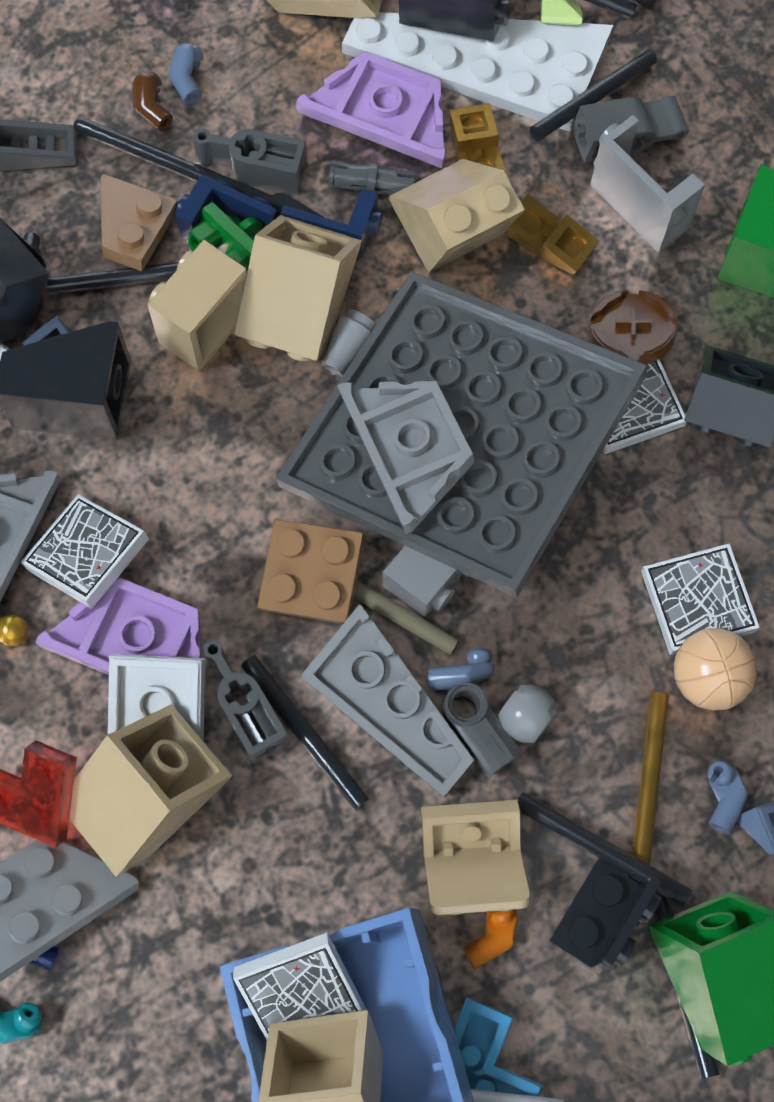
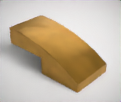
[449,103,506,173]
[504,193,599,275]

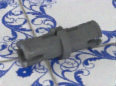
[328,160,415,195]

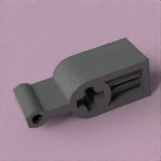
[571,96,689,163]
[193,129,308,195]
[203,639,290,765]

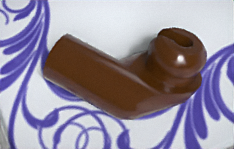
[132,72,173,131]

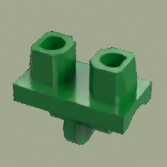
[188,202,262,272]

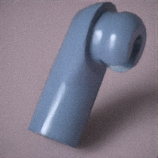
[168,42,203,105]
[428,648,495,691]
[707,760,748,835]

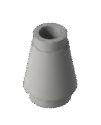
[321,309,376,377]

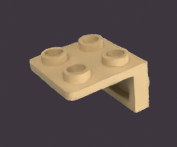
[421,800,530,915]

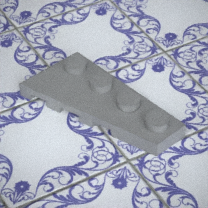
[301,604,476,797]

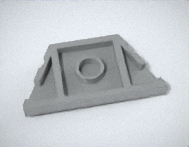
[337,381,475,534]
[0,470,61,602]
[0,834,139,982]

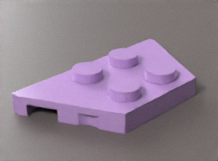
[296,51,445,168]
[35,577,202,675]

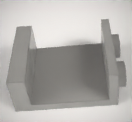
[590,115,705,253]

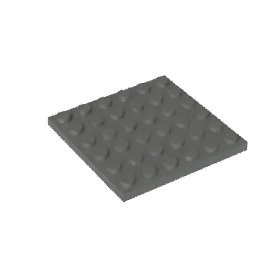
[276,271,647,598]

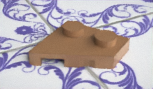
[100,174,178,271]

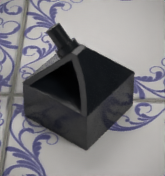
[0,217,51,343]

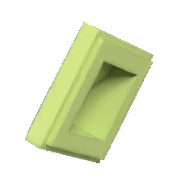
[540,0,582,25]

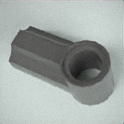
[441,683,522,778]

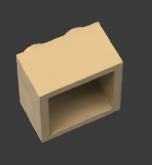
[147,240,247,371]
[258,1010,384,1102]

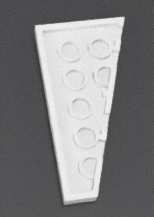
[342,12,613,132]

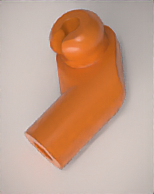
[463,909,518,970]

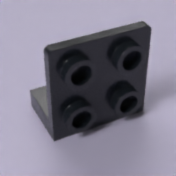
[547,858,662,975]

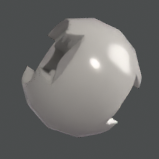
[498,684,557,743]

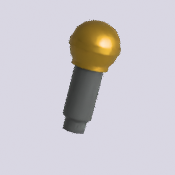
[0,614,28,647]

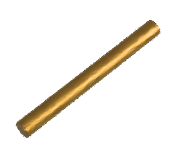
[629,692,669,881]

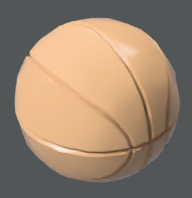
[673,628,757,711]

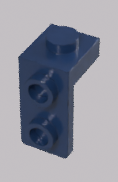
[175,175,278,240]
[280,188,384,257]

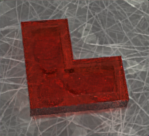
[0,740,77,848]

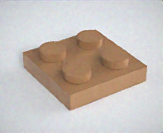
[257,519,366,624]

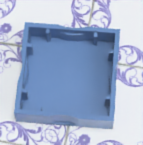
[219,908,474,1102]

